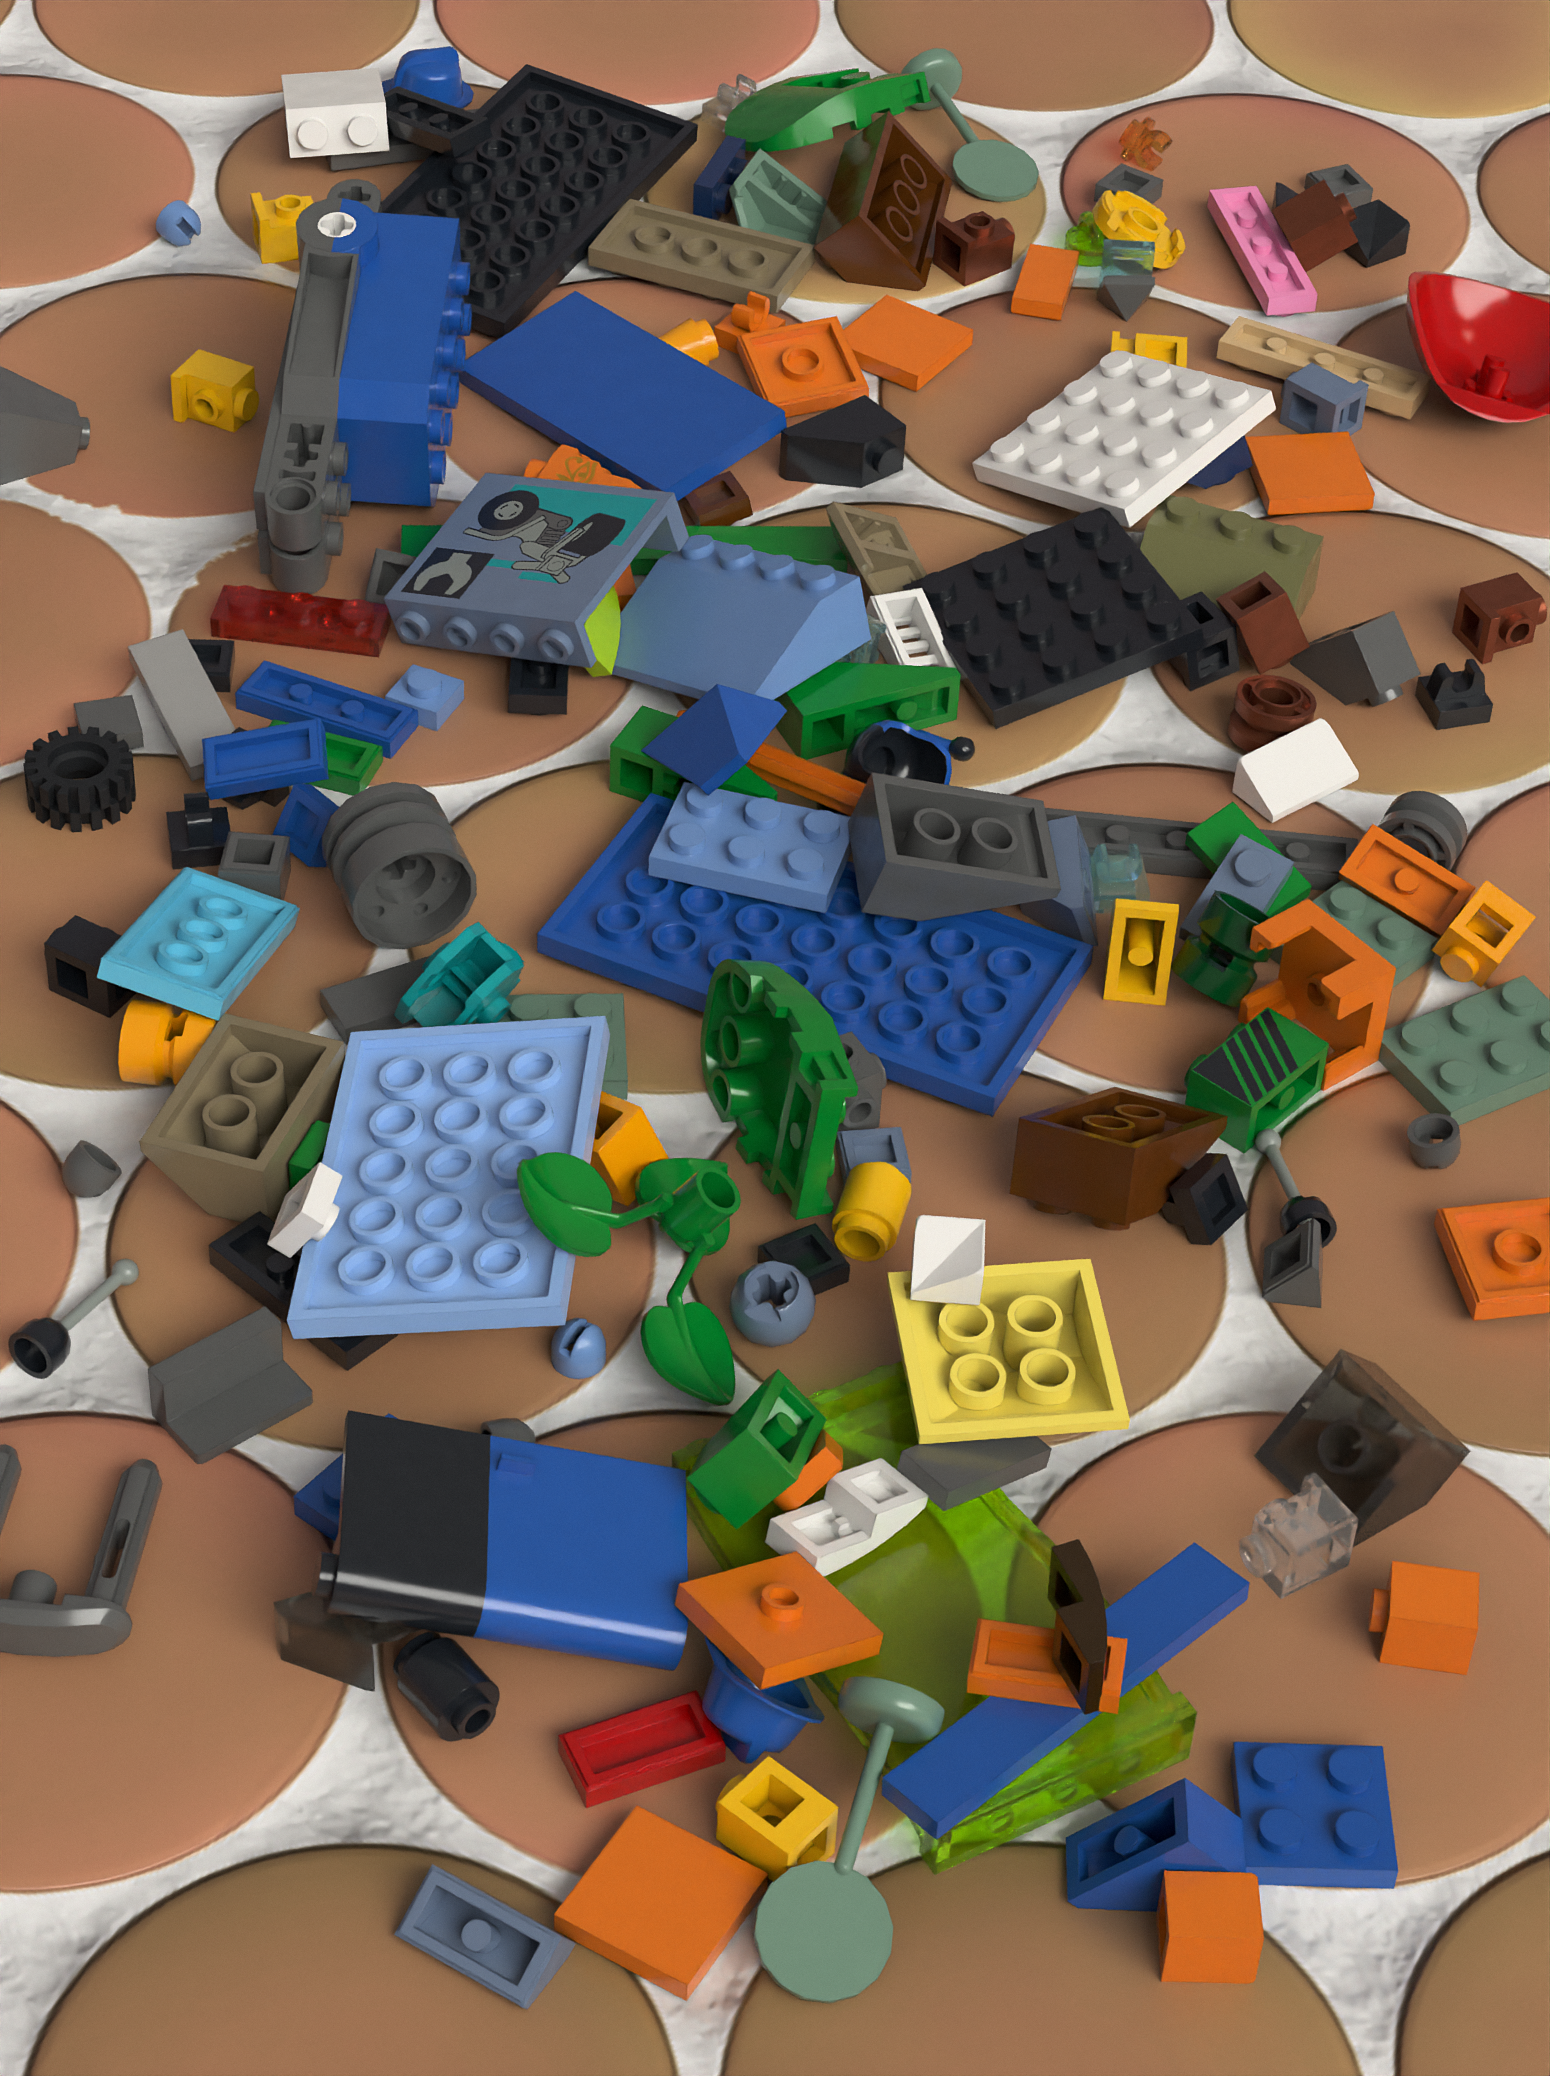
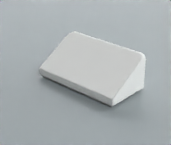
[1232,718,1359,823]

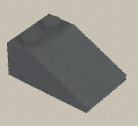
[848,773,1061,921]

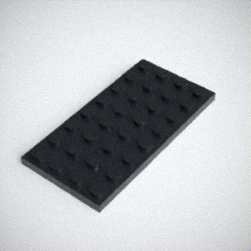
[381,64,698,339]

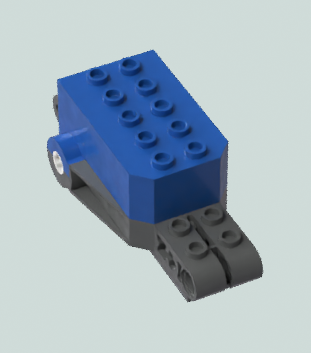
[253,179,472,596]

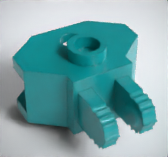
[394,922,524,1027]

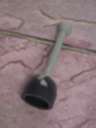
[1255,1129,1337,1248]
[8,1259,139,1379]

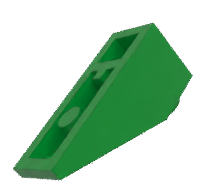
[774,662,961,760]
[609,705,778,802]

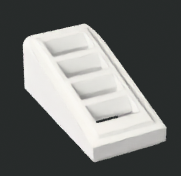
[866,588,957,669]

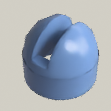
[156,200,201,246]
[551,1318,606,1379]

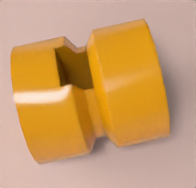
[118,999,226,1087]

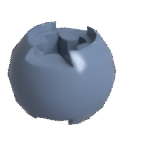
[729,1260,816,1348]

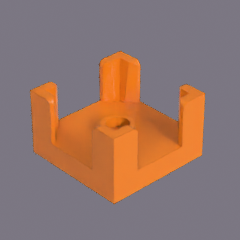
[1237,899,1396,1091]

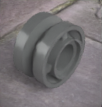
[1377,791,1467,871]

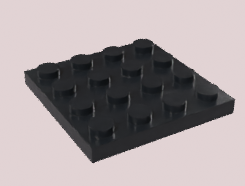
[903,507,1205,729]

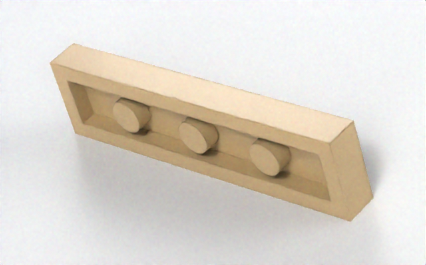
[1217,316,1431,419]

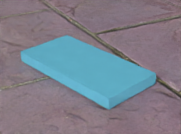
[97,867,300,1021]

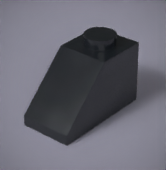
[779,395,906,488]

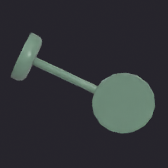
[900,48,1039,202]
[753,1676,944,2004]

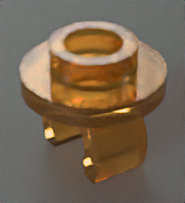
[1119,116,1173,172]

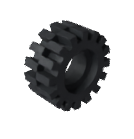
[23,726,136,832]

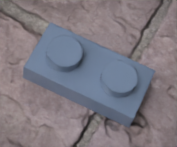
[1179,834,1294,961]

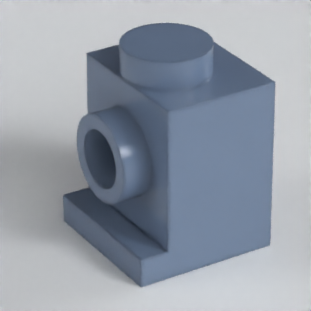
[1279,362,1369,436]

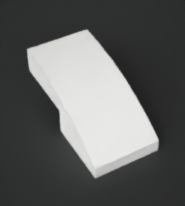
[765,1458,928,1577]

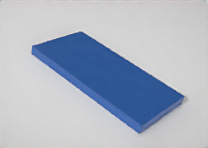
[458,291,787,501]

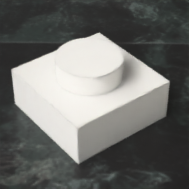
[267,1162,342,1258]

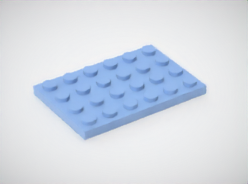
[287,1016,610,1339]

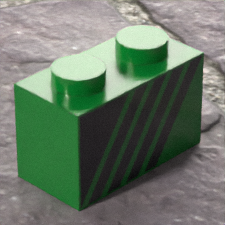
[1184,1007,1329,1153]

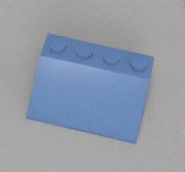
[612,535,871,700]

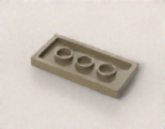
[588,199,815,314]

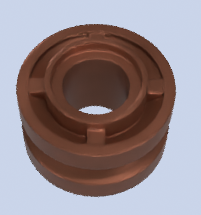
[1227,675,1317,752]

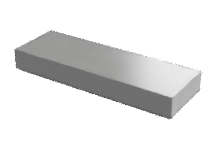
[128,629,235,781]

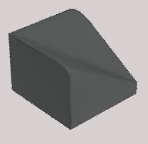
[218,832,291,901]

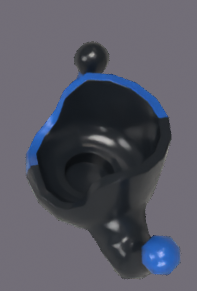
[816,719,975,817]

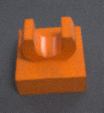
[714,291,786,354]

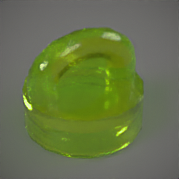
[1064,211,1115,267]

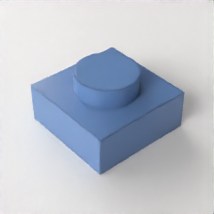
[385,664,464,731]

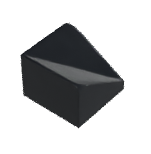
[1344,199,1410,268]

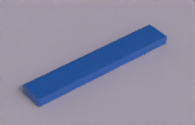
[882,1542,1250,1840]

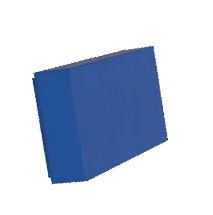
[202,718,329,800]

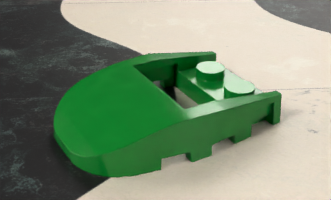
[724,68,931,152]
[700,959,858,1220]

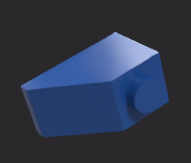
[1066,1778,1246,1912]

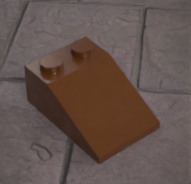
[1009,1087,1228,1231]

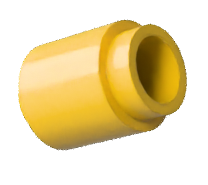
[832,1161,912,1262]

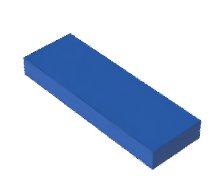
[235,660,418,759]

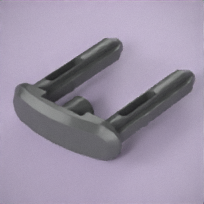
[0,1444,163,1657]

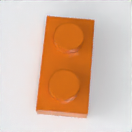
[1339,824,1476,941]

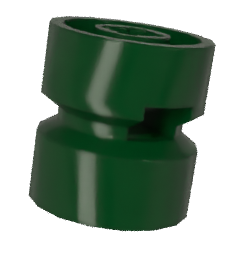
[1171,890,1275,1007]

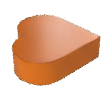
[773,1429,843,1513]

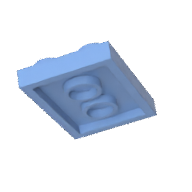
[648,782,852,913]

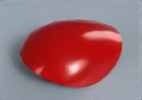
[1406,271,1550,423]

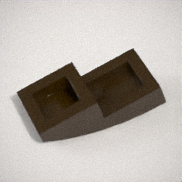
[1047,1539,1107,1715]

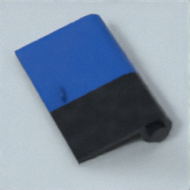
[311,1410,688,1671]

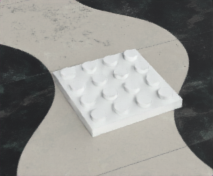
[972,350,1276,528]

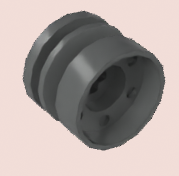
[322,782,477,949]

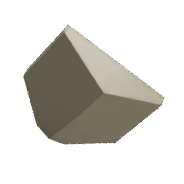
[826,501,927,596]

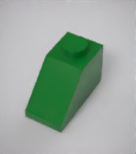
[686,1369,827,1530]

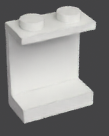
[281,68,389,158]

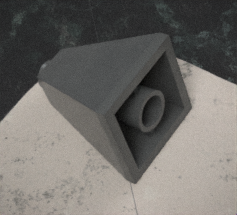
[0,366,90,485]

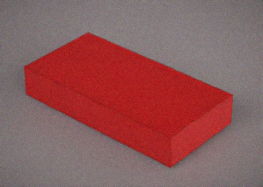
[558,1690,726,1808]

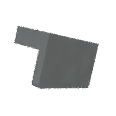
[148,1306,313,1464]

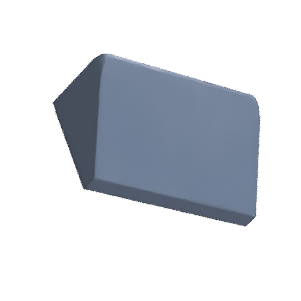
[394,1864,576,2010]

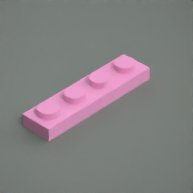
[1207,186,1318,317]

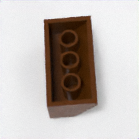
[814,111,953,291]

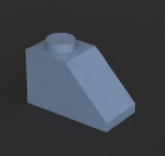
[1019,815,1098,946]

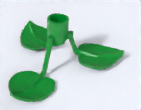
[517,1152,741,1406]

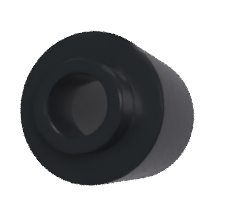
[393,1632,500,1742]

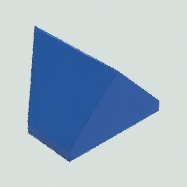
[641,684,787,796]

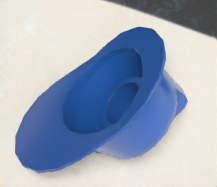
[382,46,474,109]
[702,1636,825,1764]

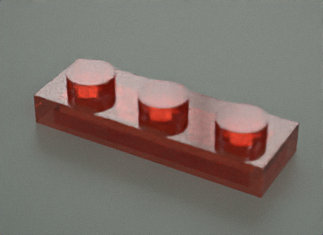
[210,585,391,658]

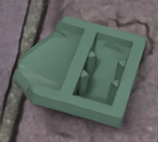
[729,149,827,245]

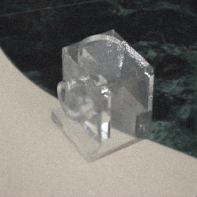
[1239,1472,1358,1599]

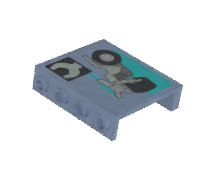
[384,473,689,668]

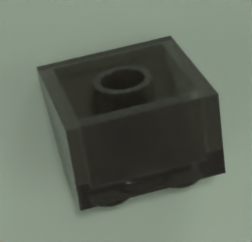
[1254,1349,1471,1548]

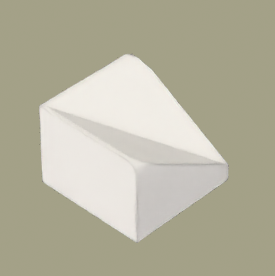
[910,1215,986,1305]

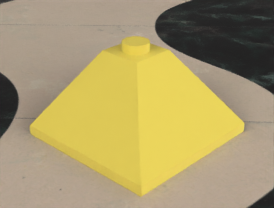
[886,1259,1130,1445]

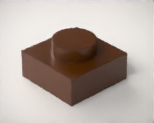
[682,471,753,526]

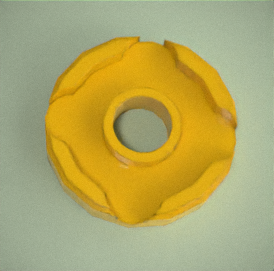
[1092,190,1186,269]

